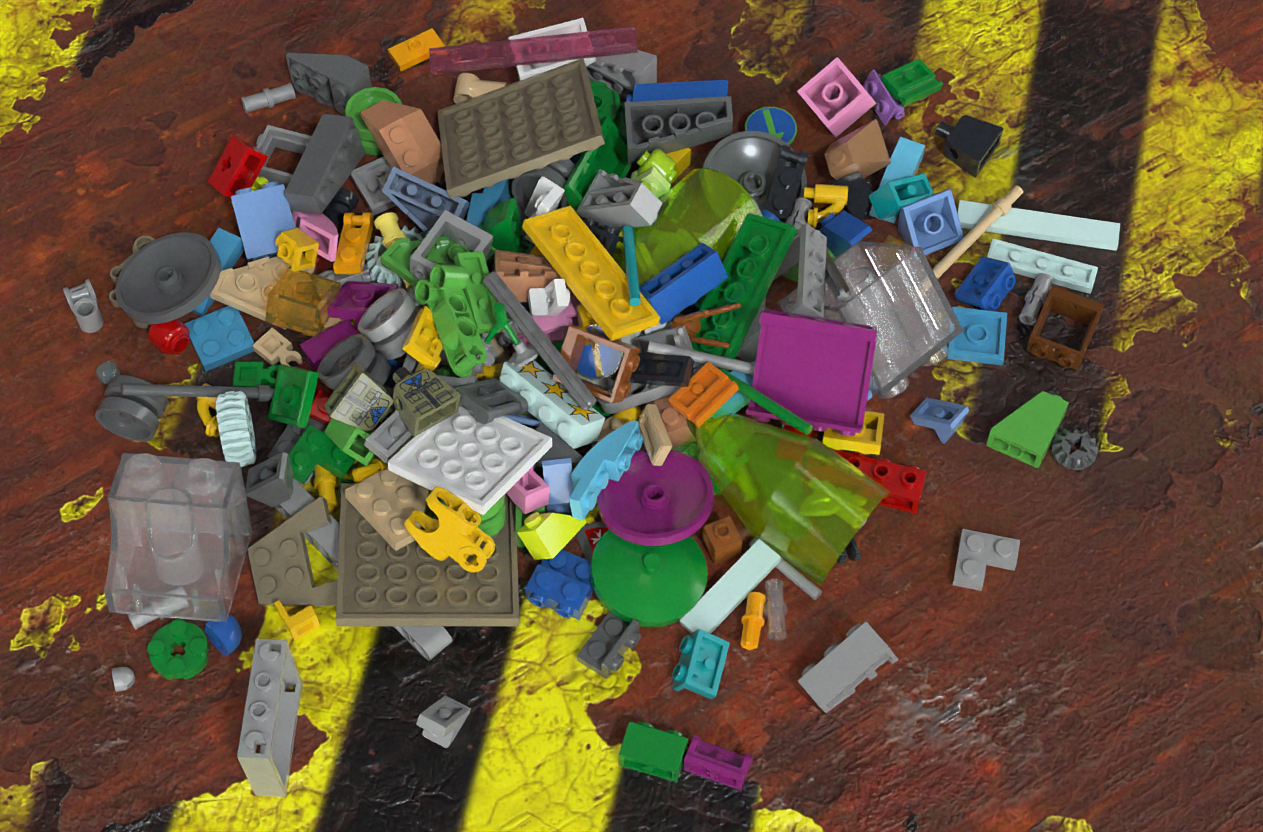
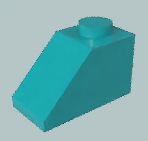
[869,173,934,220]

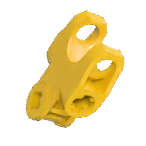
[404,486,495,572]

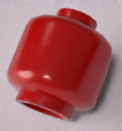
[148,319,190,355]

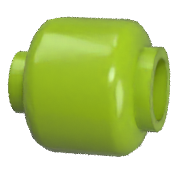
[637,149,677,183]

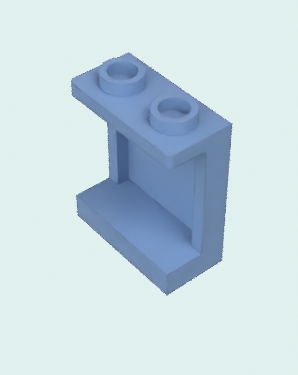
[231,181,295,263]

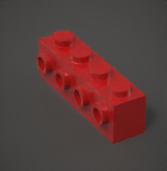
[805,444,927,514]

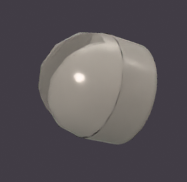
[112,667,135,692]

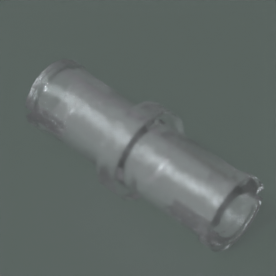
[764,579,787,640]

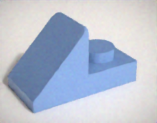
[910,397,969,444]

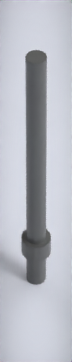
[121,384,274,402]

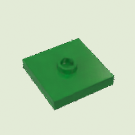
[268,364,319,429]

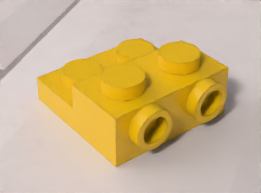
[822,411,884,455]

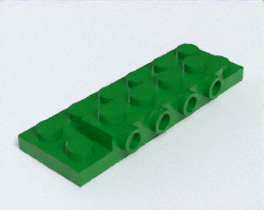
[691,213,798,371]

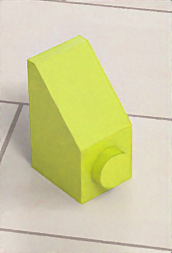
[517,512,587,560]

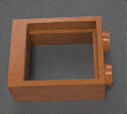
[552,325,640,403]

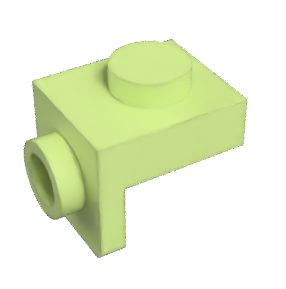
[631,167,671,198]

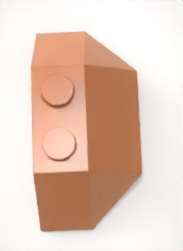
[359,100,444,185]

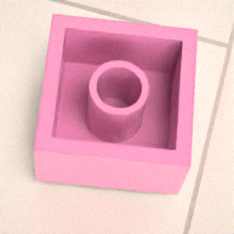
[797,57,876,137]

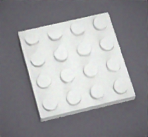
[388,404,552,515]

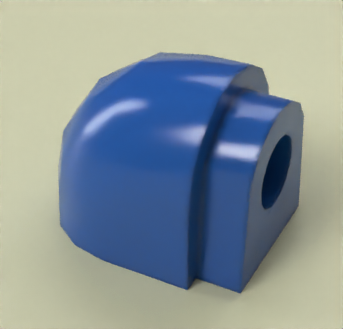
[204,612,242,656]

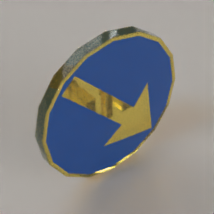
[577,324,624,380]

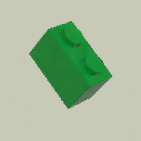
[619,722,688,782]

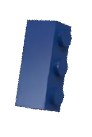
[639,242,728,325]

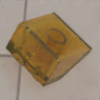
[265,267,340,337]

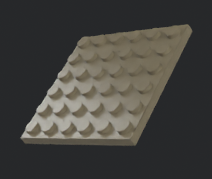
[437,58,605,199]
[336,484,519,626]

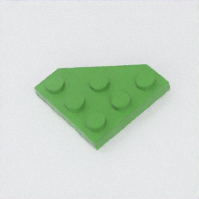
[380,236,497,287]

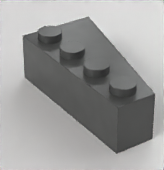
[624,96,733,165]
[284,114,366,214]

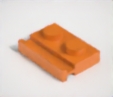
[668,361,739,428]

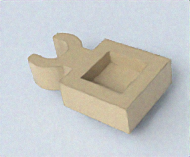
[252,328,303,366]

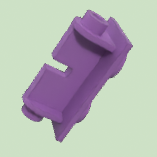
[862,69,905,125]

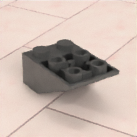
[286,53,372,115]

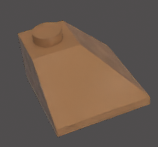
[824,119,891,180]

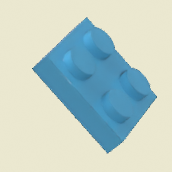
[185,306,254,372]
[947,306,1007,365]

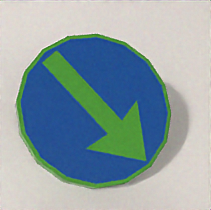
[745,107,797,145]

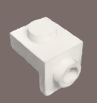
[527,279,570,317]

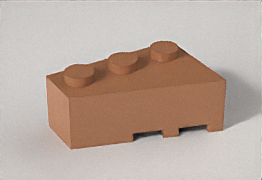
[492,250,574,302]

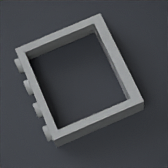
[736,223,827,363]
[237,639,303,797]

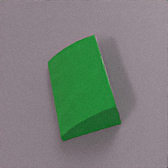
[564,115,632,220]

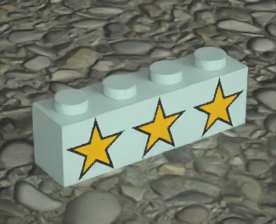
[499,360,605,449]

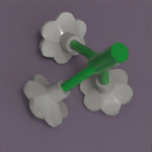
[476,303,538,368]

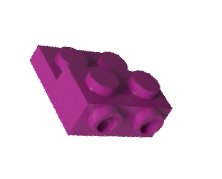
[327,281,398,329]

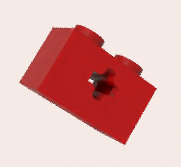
[208,136,268,198]

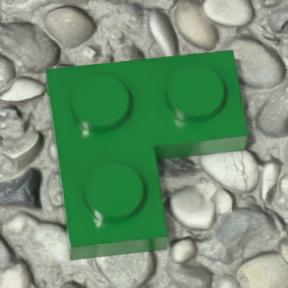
[288,425,356,485]

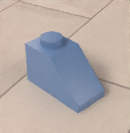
[542,458,574,516]

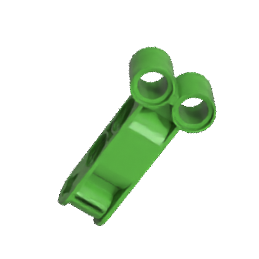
[414,264,487,377]

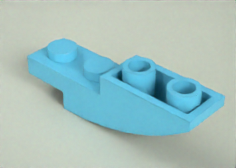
[569,420,643,520]

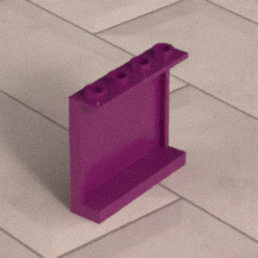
[746,309,879,436]

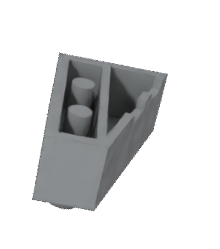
[576,169,663,229]
[798,622,899,713]

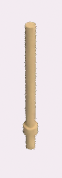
[910,185,1023,300]

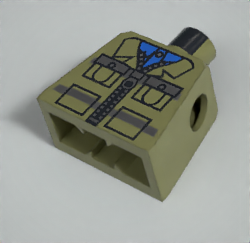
[324,362,395,432]
[393,367,461,437]

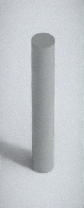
[749,537,822,600]

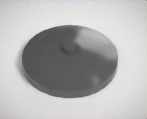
[700,131,807,227]
[115,232,221,324]

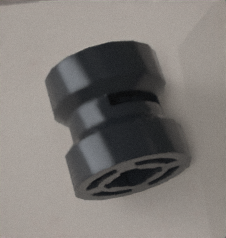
[325,188,359,225]

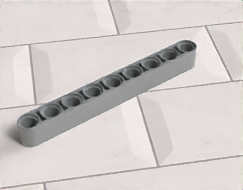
[275,479,452,661]

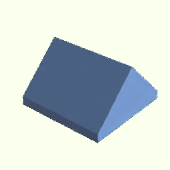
[897,189,964,258]

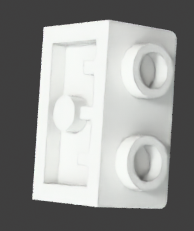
[524,176,565,243]

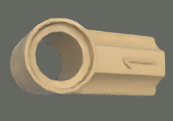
[453,73,507,104]

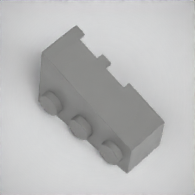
[587,37,657,100]

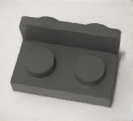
[577,611,641,679]

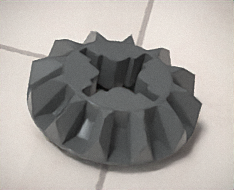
[1052,427,1098,470]

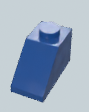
[819,211,872,257]

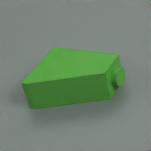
[986,391,1069,469]

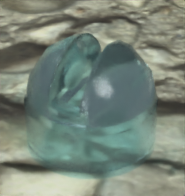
[95,361,121,385]

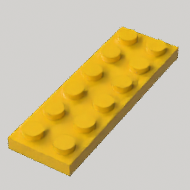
[522,206,660,341]

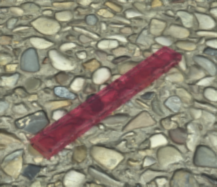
[429,26,638,75]

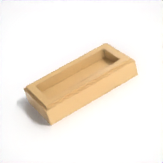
[638,404,672,466]

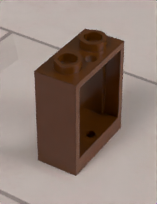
[1026,285,1105,370]

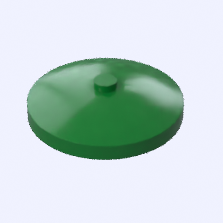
[590,529,708,627]

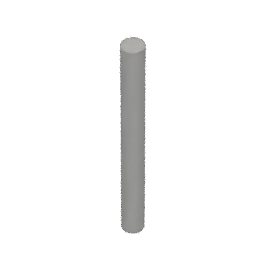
[647,341,755,375]

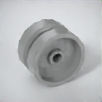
[358,288,422,360]

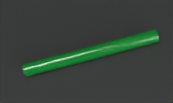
[720,368,813,435]

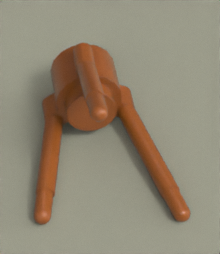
[671,303,741,348]

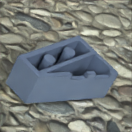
[382,166,470,236]

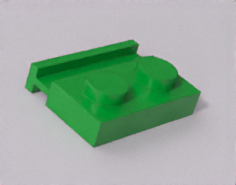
[881,58,943,107]

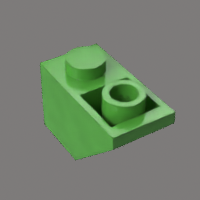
[324,418,377,466]

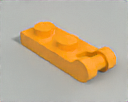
[333,212,374,274]

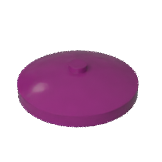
[597,450,714,546]

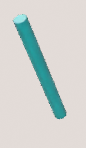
[622,225,641,306]

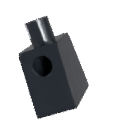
[935,115,1004,178]

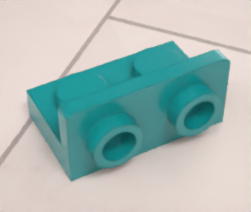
[672,629,730,699]

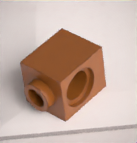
[703,516,742,565]

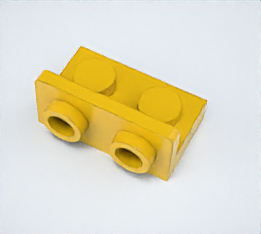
[402,306,444,373]

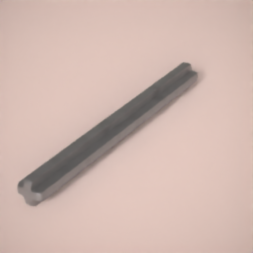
[483,271,596,410]

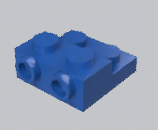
[525,550,594,620]

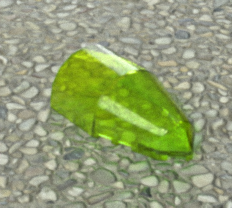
[615,168,763,287]
[695,413,890,586]

